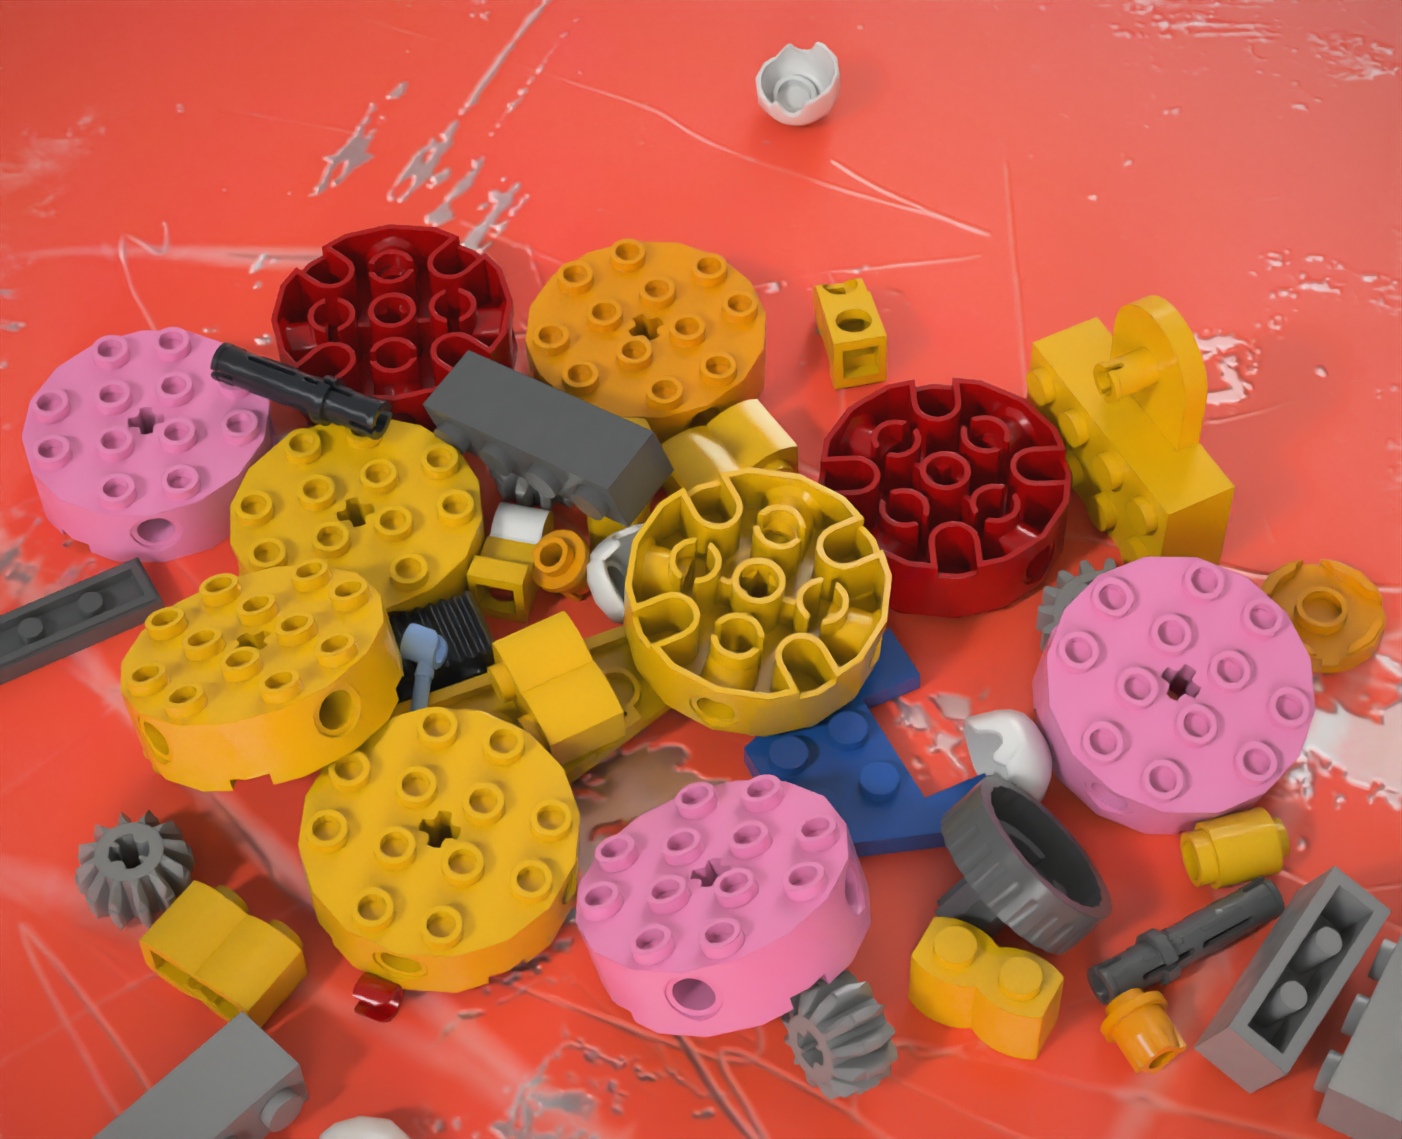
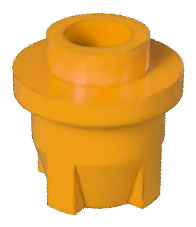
[531,529,590,601]
[1100,988,1187,1074]

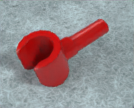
[353,972,405,1023]

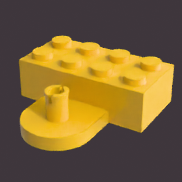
[1026,295,1235,566]

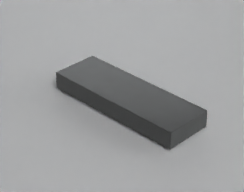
[0,557,164,685]

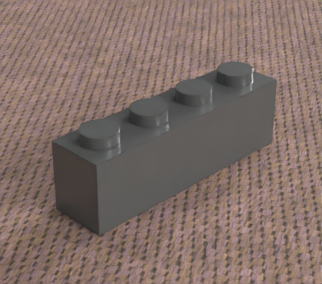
[422,350,674,528]

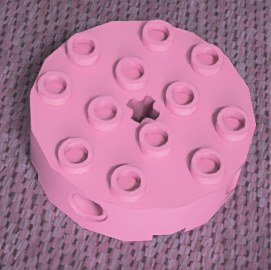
[21,327,279,562]
[1032,557,1315,834]
[575,774,871,1037]

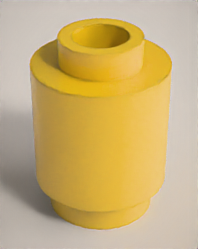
[1180,807,1290,890]

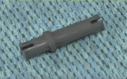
[1087,876,1285,1005]

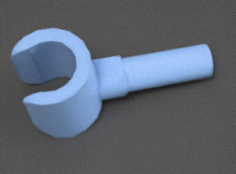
[400,623,448,712]

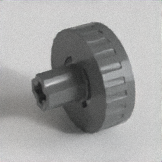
[935,775,1112,955]

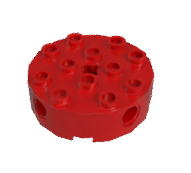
[271,224,518,433]
[818,377,1072,618]

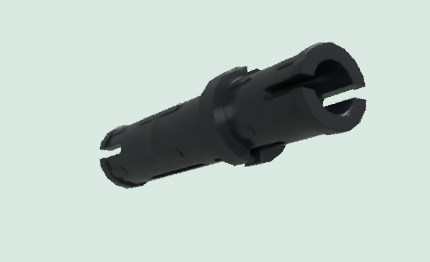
[210,342,392,440]

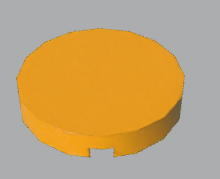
[1260,559,1386,674]

